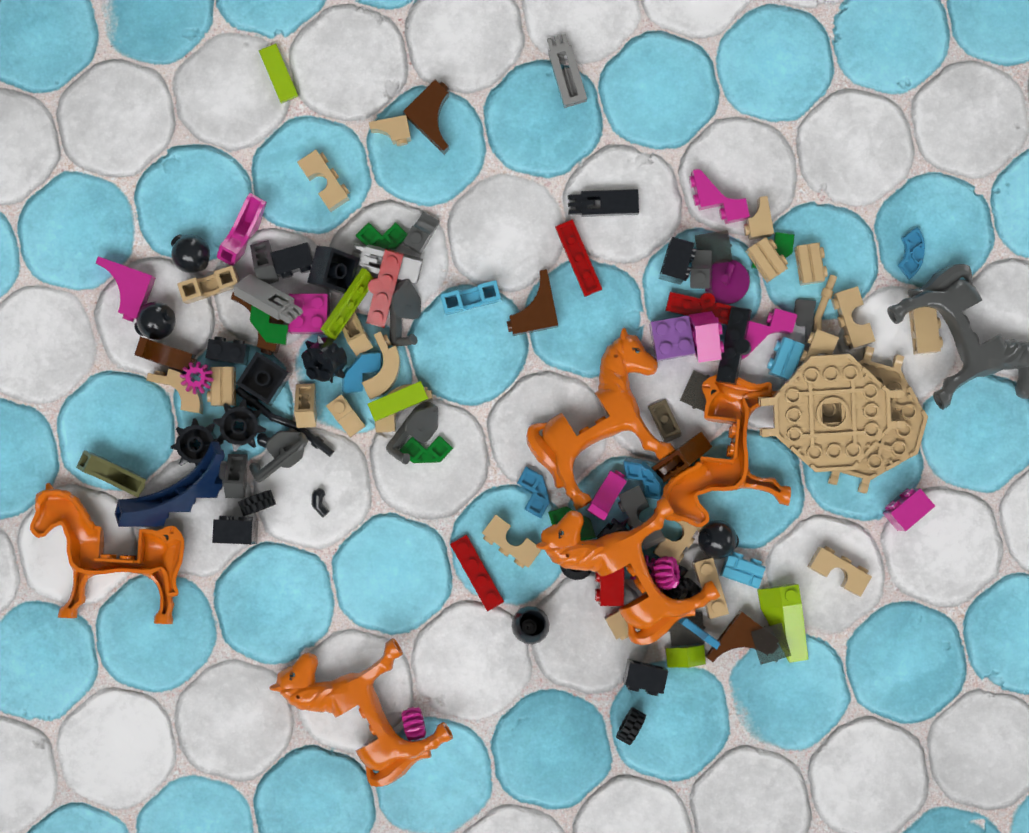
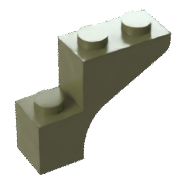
[76,450,146,497]

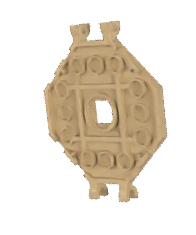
[822,346,928,494]
[758,354,905,472]

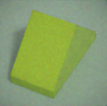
[665,645,706,668]

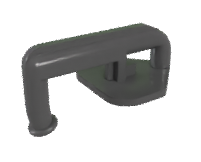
[390,280,421,346]
[386,401,438,464]
[249,431,308,483]

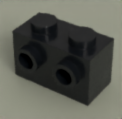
[270,242,313,279]
[205,336,250,366]

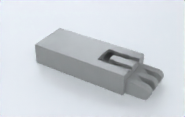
[547,34,587,108]
[352,244,423,284]
[234,274,303,324]

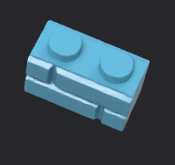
[767,337,805,381]
[720,552,766,589]

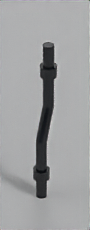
[236,387,335,457]

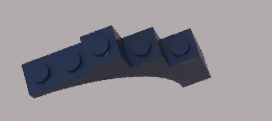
[114,442,225,527]

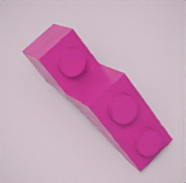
[689,169,750,224]
[217,193,267,266]
[742,308,797,360]

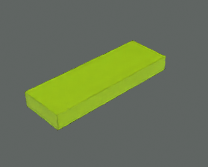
[259,43,299,104]
[368,381,428,422]

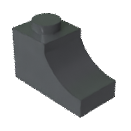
[403,212,440,255]
[250,240,279,284]
[690,250,713,289]
[223,454,248,499]

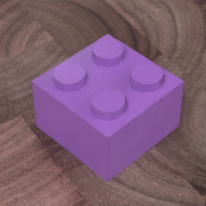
[649,315,695,362]

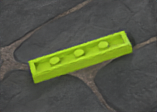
[321,268,373,340]

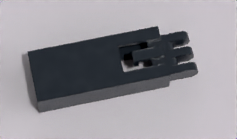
[568,189,639,217]

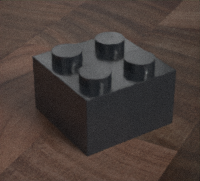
[659,237,696,285]
[307,245,360,294]
[236,352,292,406]
[212,516,258,545]
[623,659,668,696]

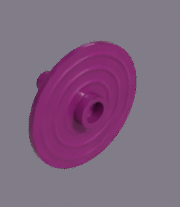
[705,259,750,304]

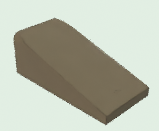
[648,399,682,443]

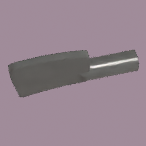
[794,299,816,345]

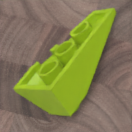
[757,583,808,663]

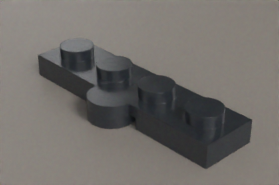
[716,306,752,385]

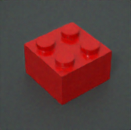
[595,567,624,606]

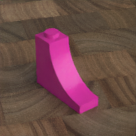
[96,256,156,322]
[585,470,627,520]

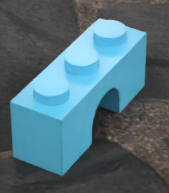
[440,280,501,315]

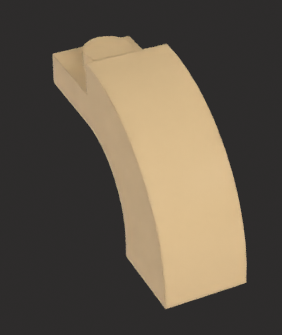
[146,369,203,414]

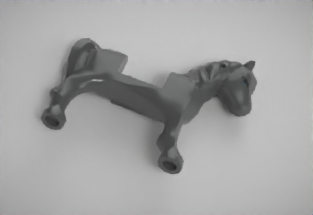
[887,264,1029,410]

